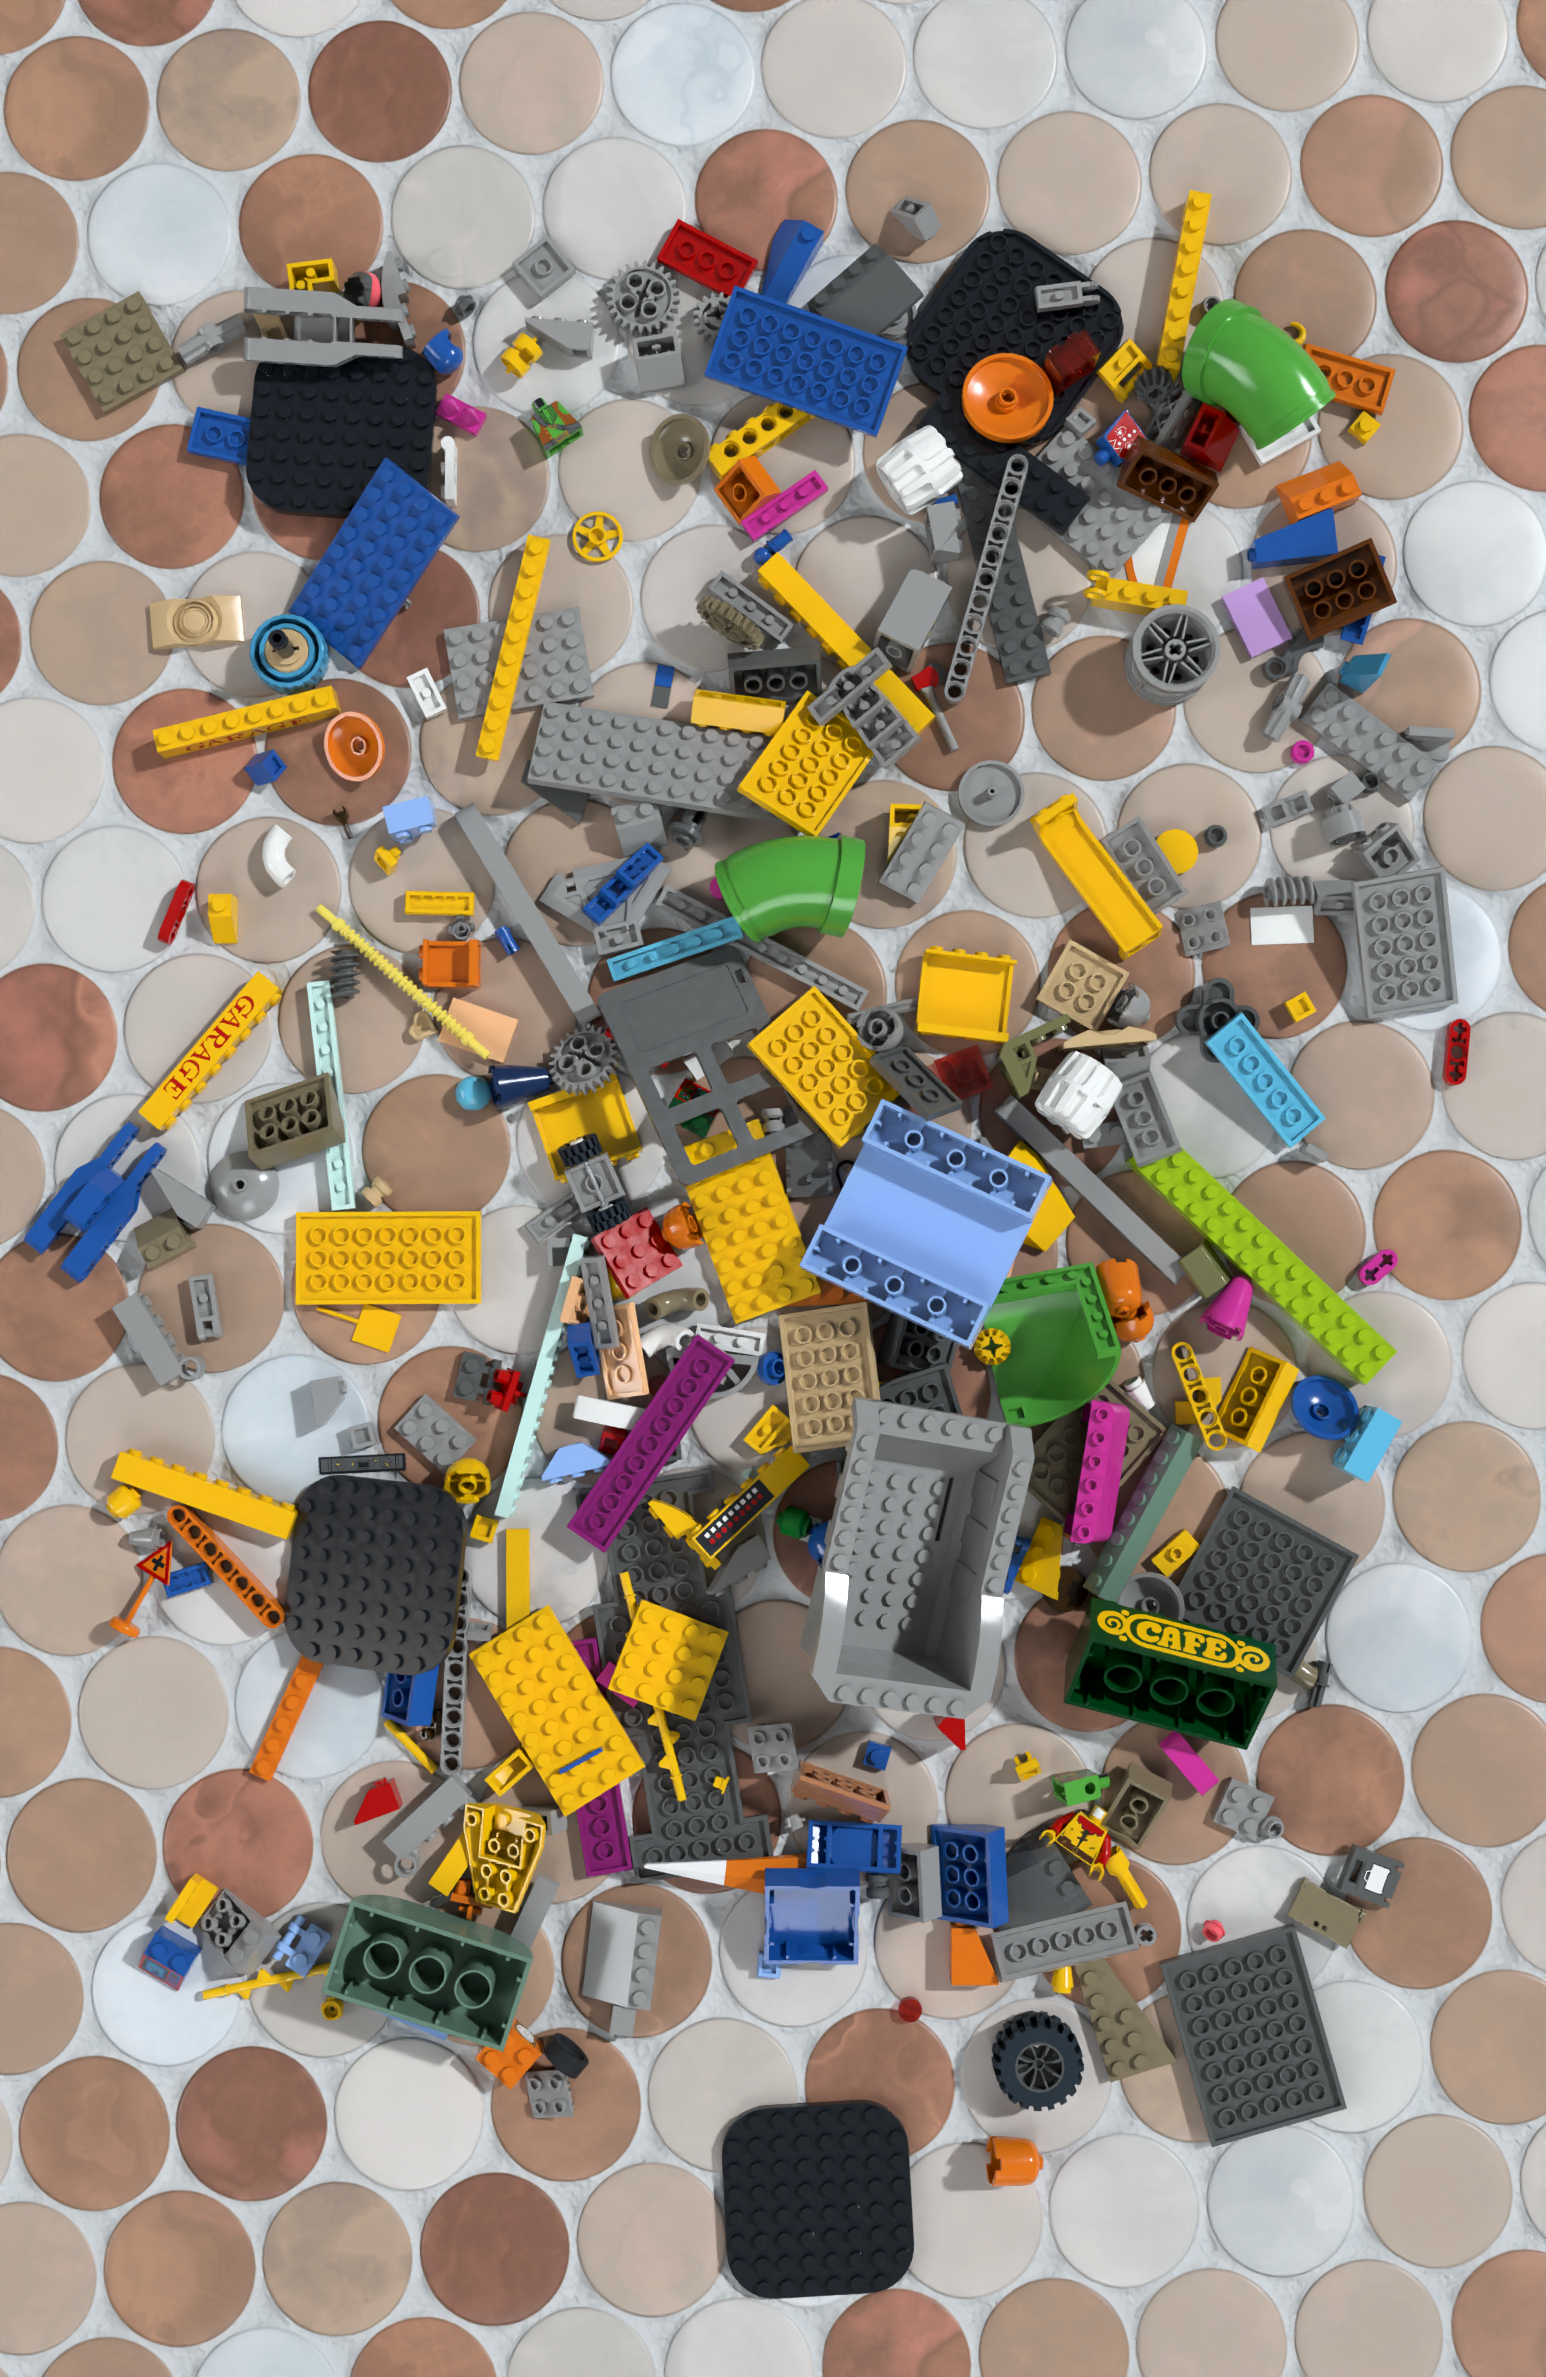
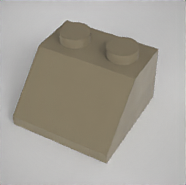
[134,1208,197,1269]

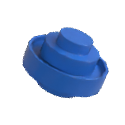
[757,1351,785,1385]

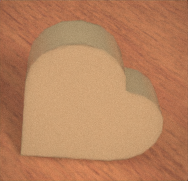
[409,1011,438,1041]

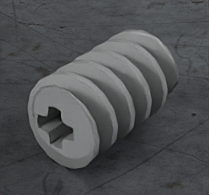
[1263,876,1315,907]

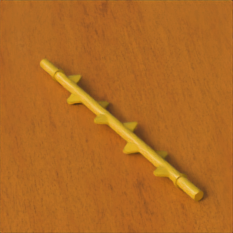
[619,1571,687,1801]
[202,1962,331,2000]

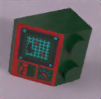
[668,1078,720,1139]

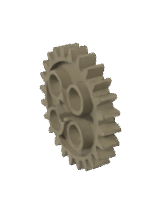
[696,596,765,651]

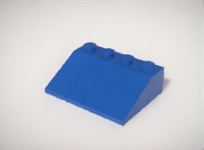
[931,1824,1009,1929]

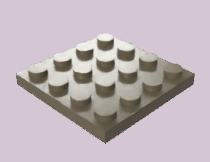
[60,291,185,415]

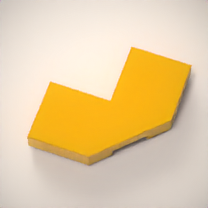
[1174,1377,1221,1425]

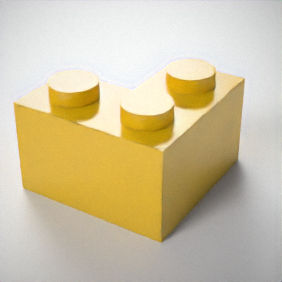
[286,258,340,318]

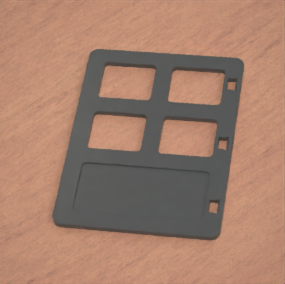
[598,946,819,1186]

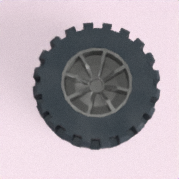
[991,2011,1084,2111]

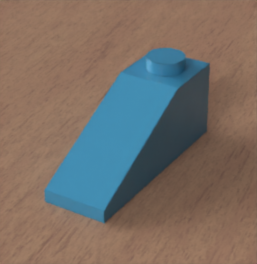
[1338,653,1391,694]

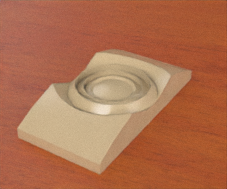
[150,595,245,650]
[1058,1026,1157,1053]

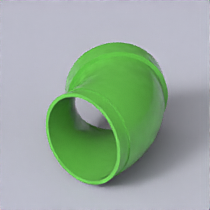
[1182,299,1336,450]
[715,834,865,943]

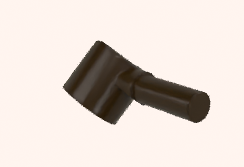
[333,806,353,840]

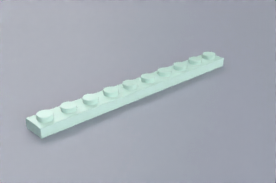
[307,980,356,1211]

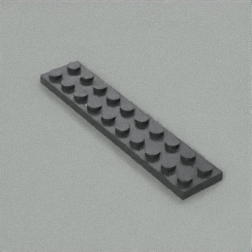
[956,463,1051,685]

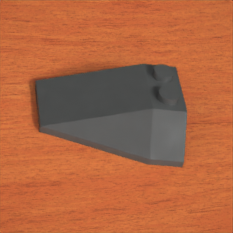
[998,1824,1093,1931]

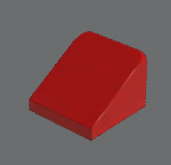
[598,1425,627,1455]

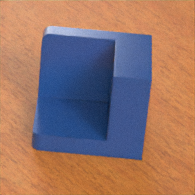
[244,749,287,786]

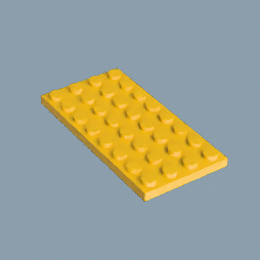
[684,1119,822,1324]
[296,1211,482,1305]
[469,1604,646,1817]

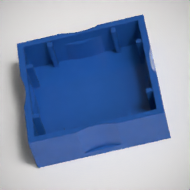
[764,1868,860,1965]

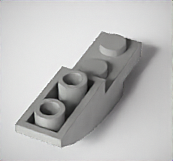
[381,250,417,349]

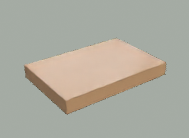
[438,997,519,1064]

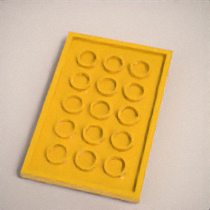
[737,691,875,836]
[747,986,900,1149]

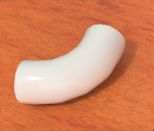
[262,824,296,888]
[640,1323,695,1358]

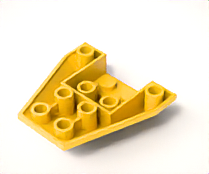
[1007,1140,1075,1252]
[463,1803,546,1913]

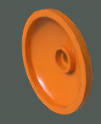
[324,711,385,781]

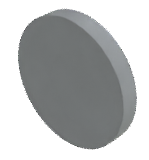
[958,760,1025,828]

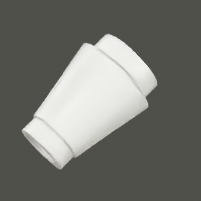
[1123,1375,1155,1410]

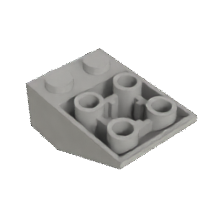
[196,1888,282,1974]

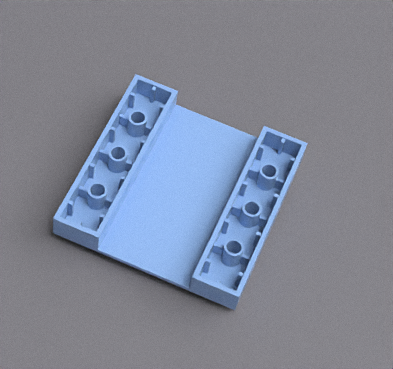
[799,1099,1053,1350]

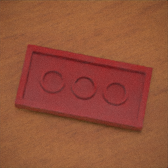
[657,219,758,298]

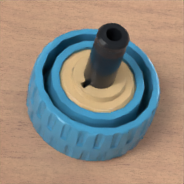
[249,614,330,695]

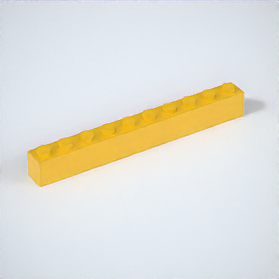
[758,552,935,735]

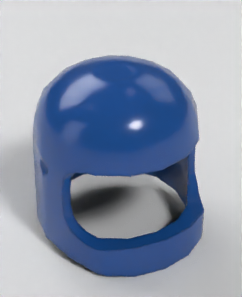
[422,328,463,375]

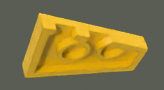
[1015,1516,1064,1600]

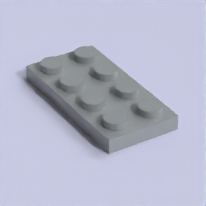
[879,801,965,904]
[1101,815,1189,915]
[1114,1071,1182,1168]

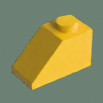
[208,894,238,944]

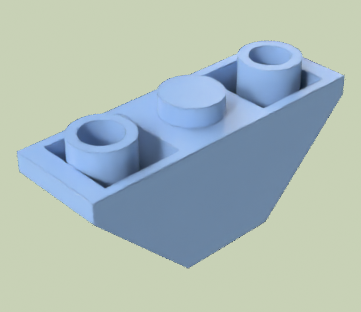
[542,1441,611,1484]

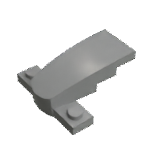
[807,647,922,769]

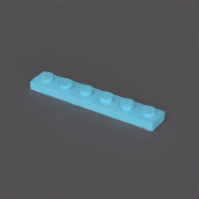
[607,916,744,982]

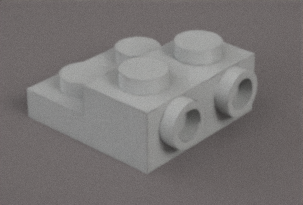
[1354,822,1421,878]

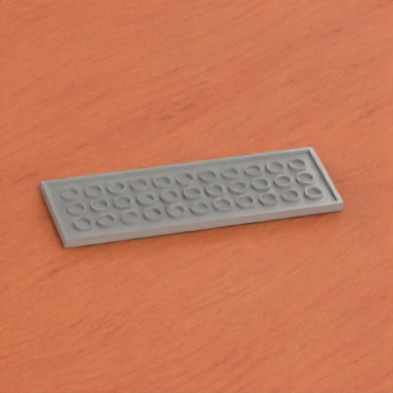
[527,702,789,825]

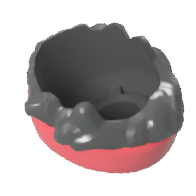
[343,271,382,307]

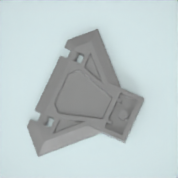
[539,857,672,957]

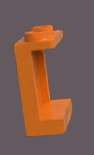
[418,939,481,988]

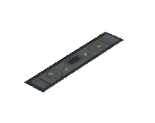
[319,1453,406,1475]

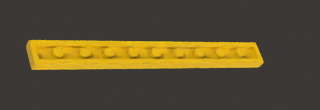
[476,534,551,762]

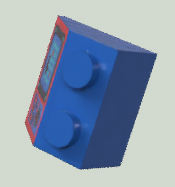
[138,1925,203,1991]

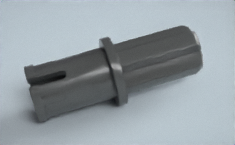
[1308,1660,1333,1708]

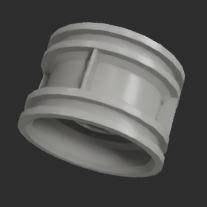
[1123,604,1221,706]

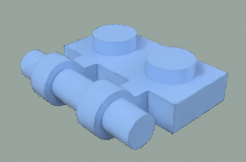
[272,1914,333,1978]

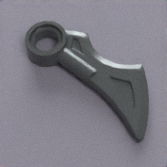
[1263,628,1324,682]

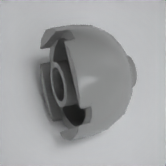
[1106,983,1151,1030]
[857,1005,904,1052]

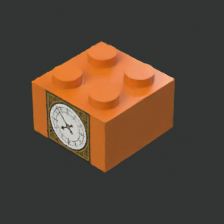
[475,2018,545,2090]

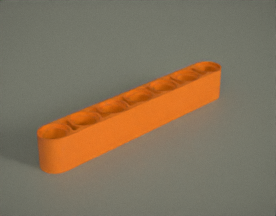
[167,1503,285,1629]

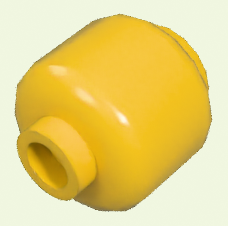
[106,1484,142,1519]

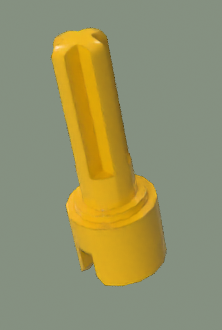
[1106,1845,1147,1910]

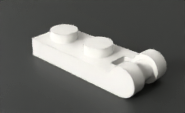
[441,436,457,507]

